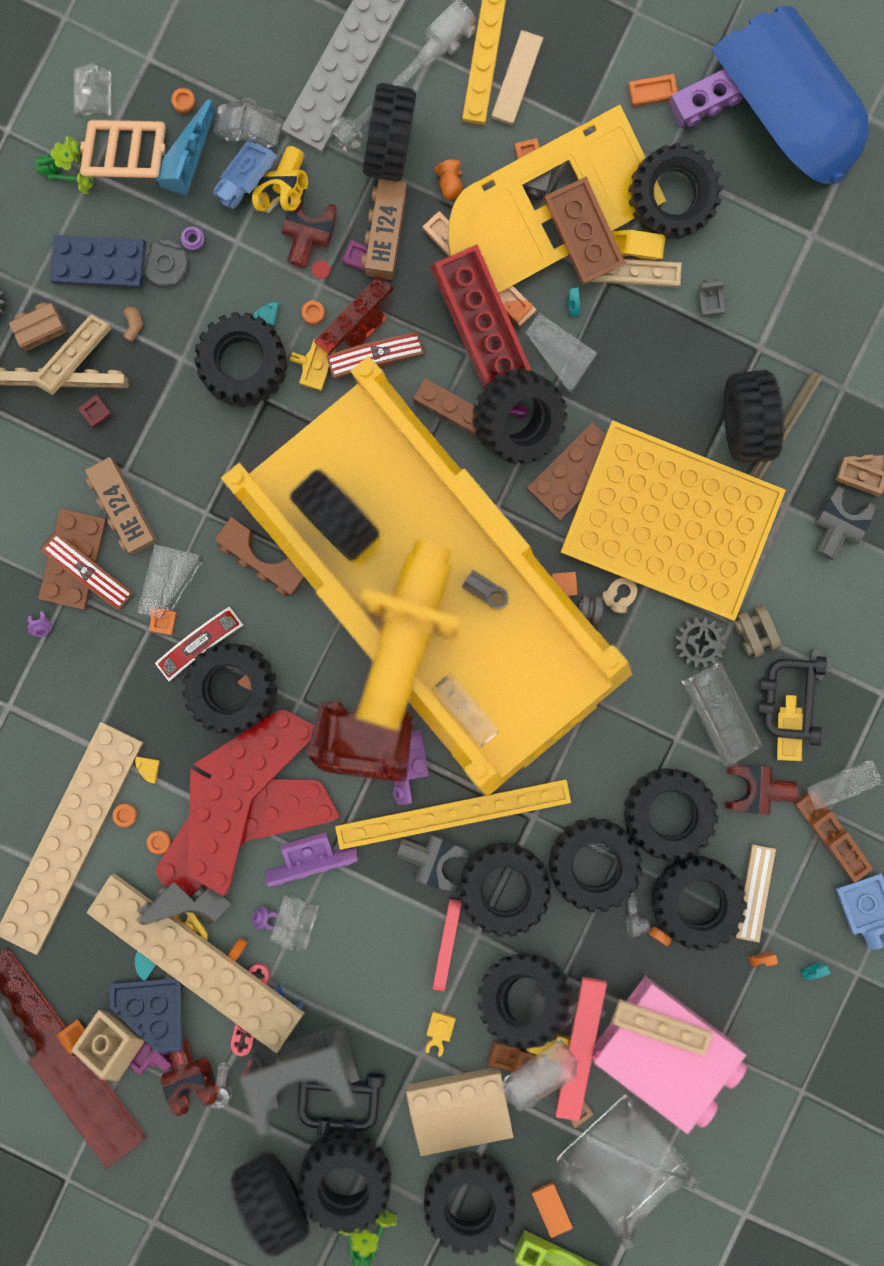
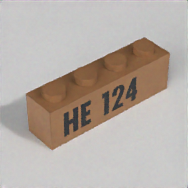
[361,179,407,280]
[85,457,158,555]

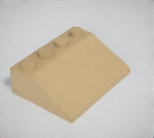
[406,1067,514,1156]

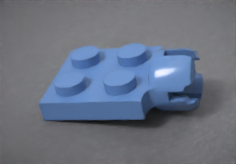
[213,141,277,209]
[835,873,884,950]

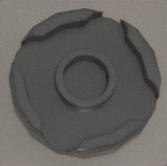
[144,240,189,287]

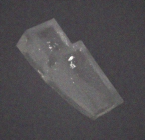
[807,760,883,810]

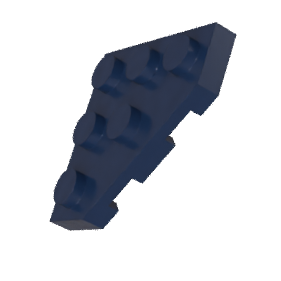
[110,978,183,1054]

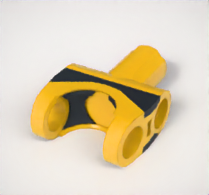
[252,146,308,211]

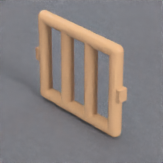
[80,120,166,178]

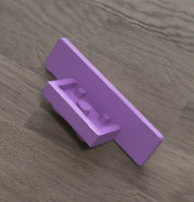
[383,726,429,805]
[265,832,358,887]

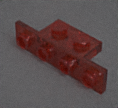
[314,276,394,355]

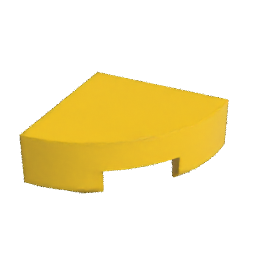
[135,756,160,784]

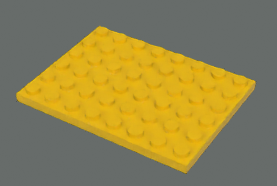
[560,420,786,621]

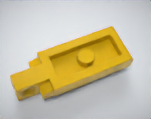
[777,695,803,761]

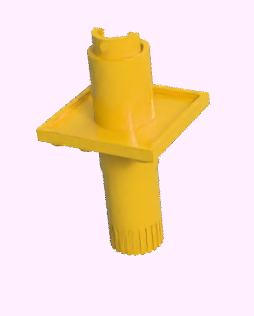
[356,540,461,731]

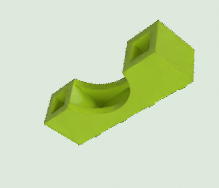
[514,1230,599,1266]

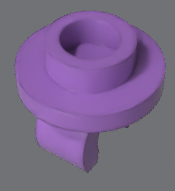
[27,611,52,637]
[252,906,278,930]

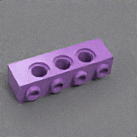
[668,69,744,129]

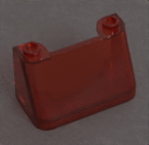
[306,701,413,782]

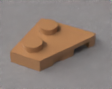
[835,454,884,497]

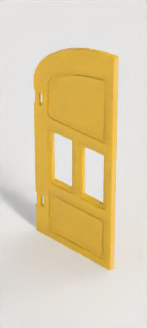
[448,105,666,293]

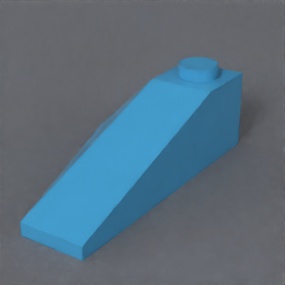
[156,99,215,196]

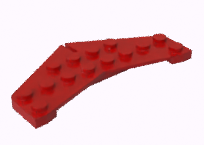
[187,710,319,896]
[156,779,340,897]

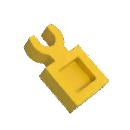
[426,1010,456,1057]

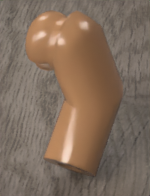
[123,306,143,343]

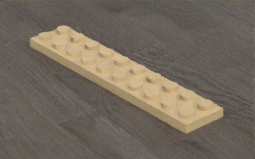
[0,722,144,955]
[87,873,304,1053]

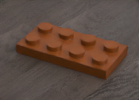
[543,176,625,285]
[527,422,605,521]
[38,508,107,610]

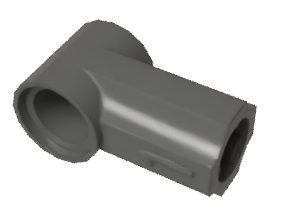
[462,570,508,610]

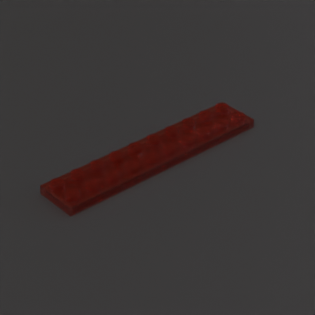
[0,947,146,1169]

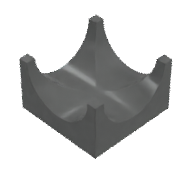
[240,1024,360,1136]

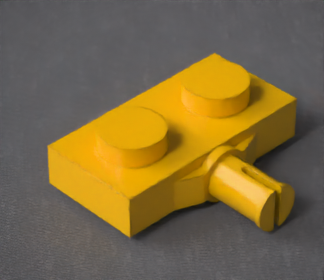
[290,339,337,392]

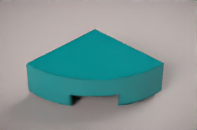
[567,288,580,318]
[253,302,279,327]
[135,951,156,981]
[800,961,831,980]

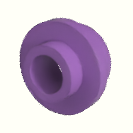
[181,227,204,250]

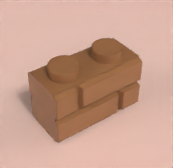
[9,302,68,352]

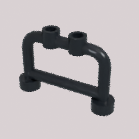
[759,656,827,746]
[297,1073,385,1136]

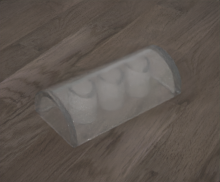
[681,661,763,767]

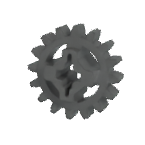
[674,617,726,668]

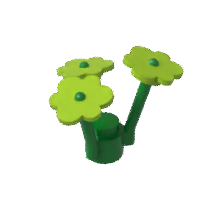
[340,1209,397,1266]

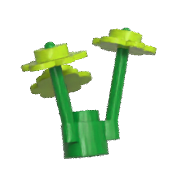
[35,136,93,194]

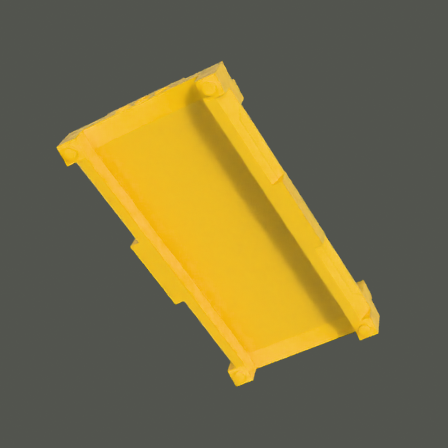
[221,356,632,797]

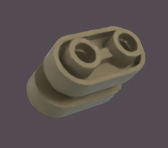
[734,605,782,659]

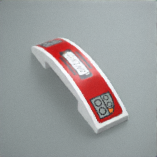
[155,607,244,682]

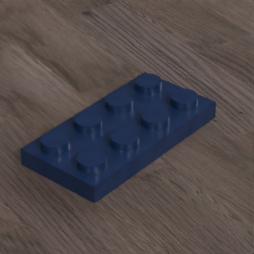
[50,235,146,288]

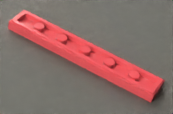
[555,977,607,1121]

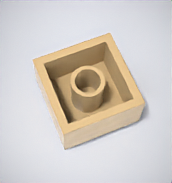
[71,1010,145,1081]

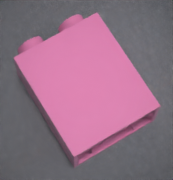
[592,975,746,1134]

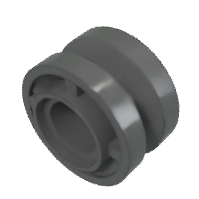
[578,593,604,628]

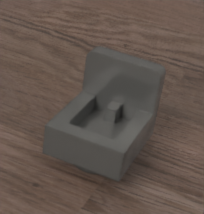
[697,278,726,317]

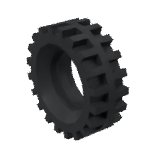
[628,143,723,240]

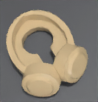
[602,578,637,613]

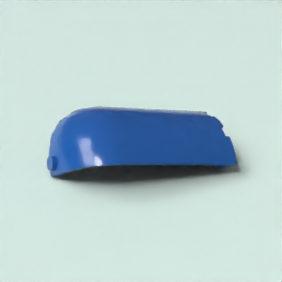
[711,6,869,184]

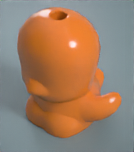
[434,159,464,201]

